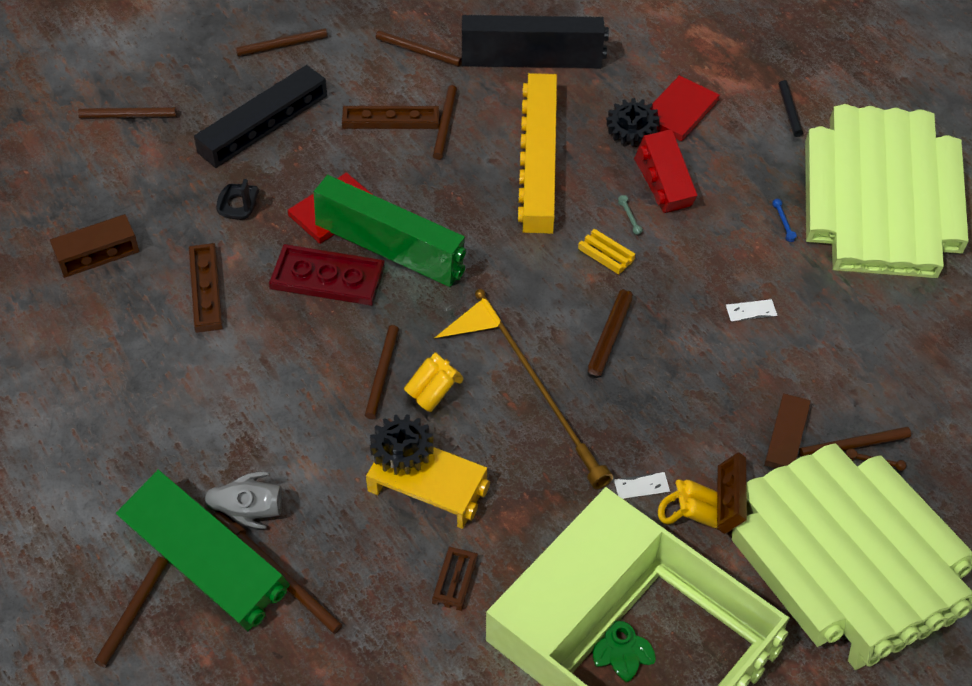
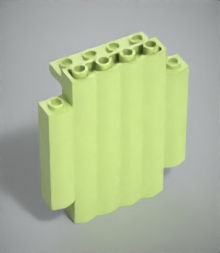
[805,104,969,278]
[732,444,972,670]

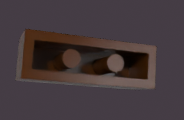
[49,214,140,278]

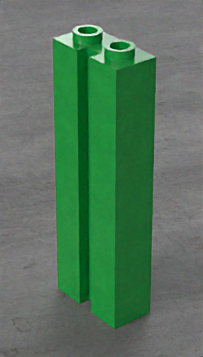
[313,174,467,287]
[116,469,290,632]

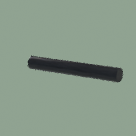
[778,80,803,137]

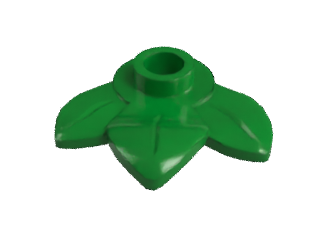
[593,621,656,683]

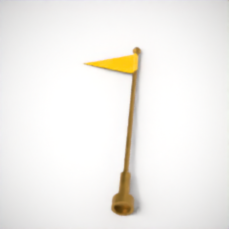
[434,289,613,489]

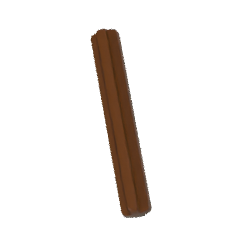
[588,289,633,376]

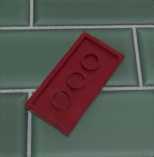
[269,244,385,306]

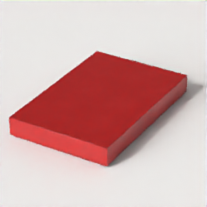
[652,75,720,142]
[288,172,373,244]

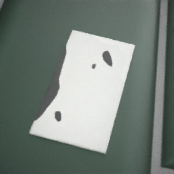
[726,299,777,321]
[614,472,670,499]

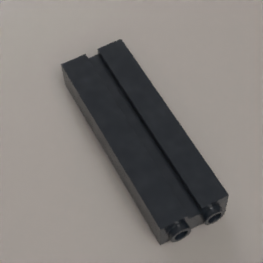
[462,15,609,69]

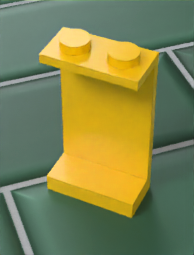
[366,447,490,529]

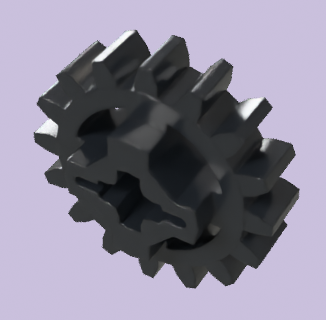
[606,98,659,146]
[370,414,434,475]

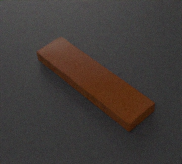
[342,106,439,129]
[189,243,223,333]

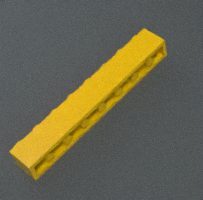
[518,73,557,234]

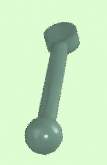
[618,195,643,235]

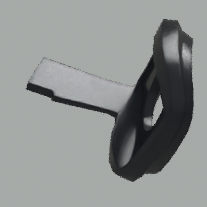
[216,179,259,220]

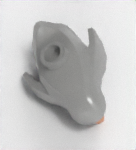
[205,472,282,529]

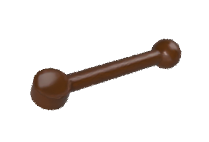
[846,449,907,471]

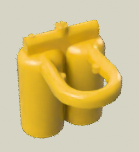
[404,352,464,412]
[658,480,717,528]

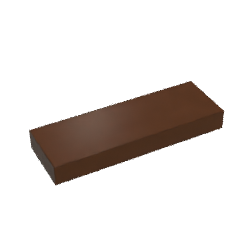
[764,393,811,469]
[717,452,747,534]

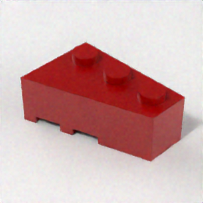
[634,129,698,213]

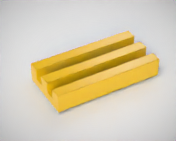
[578,229,635,275]

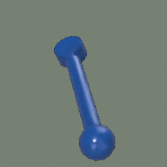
[772,199,797,242]

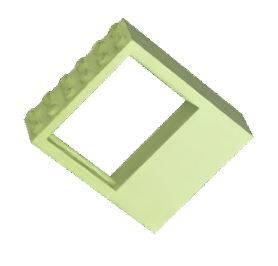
[486,487,789,686]

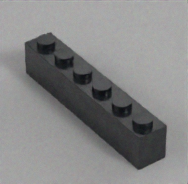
[194,65,327,168]

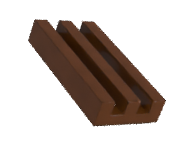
[432,546,478,611]

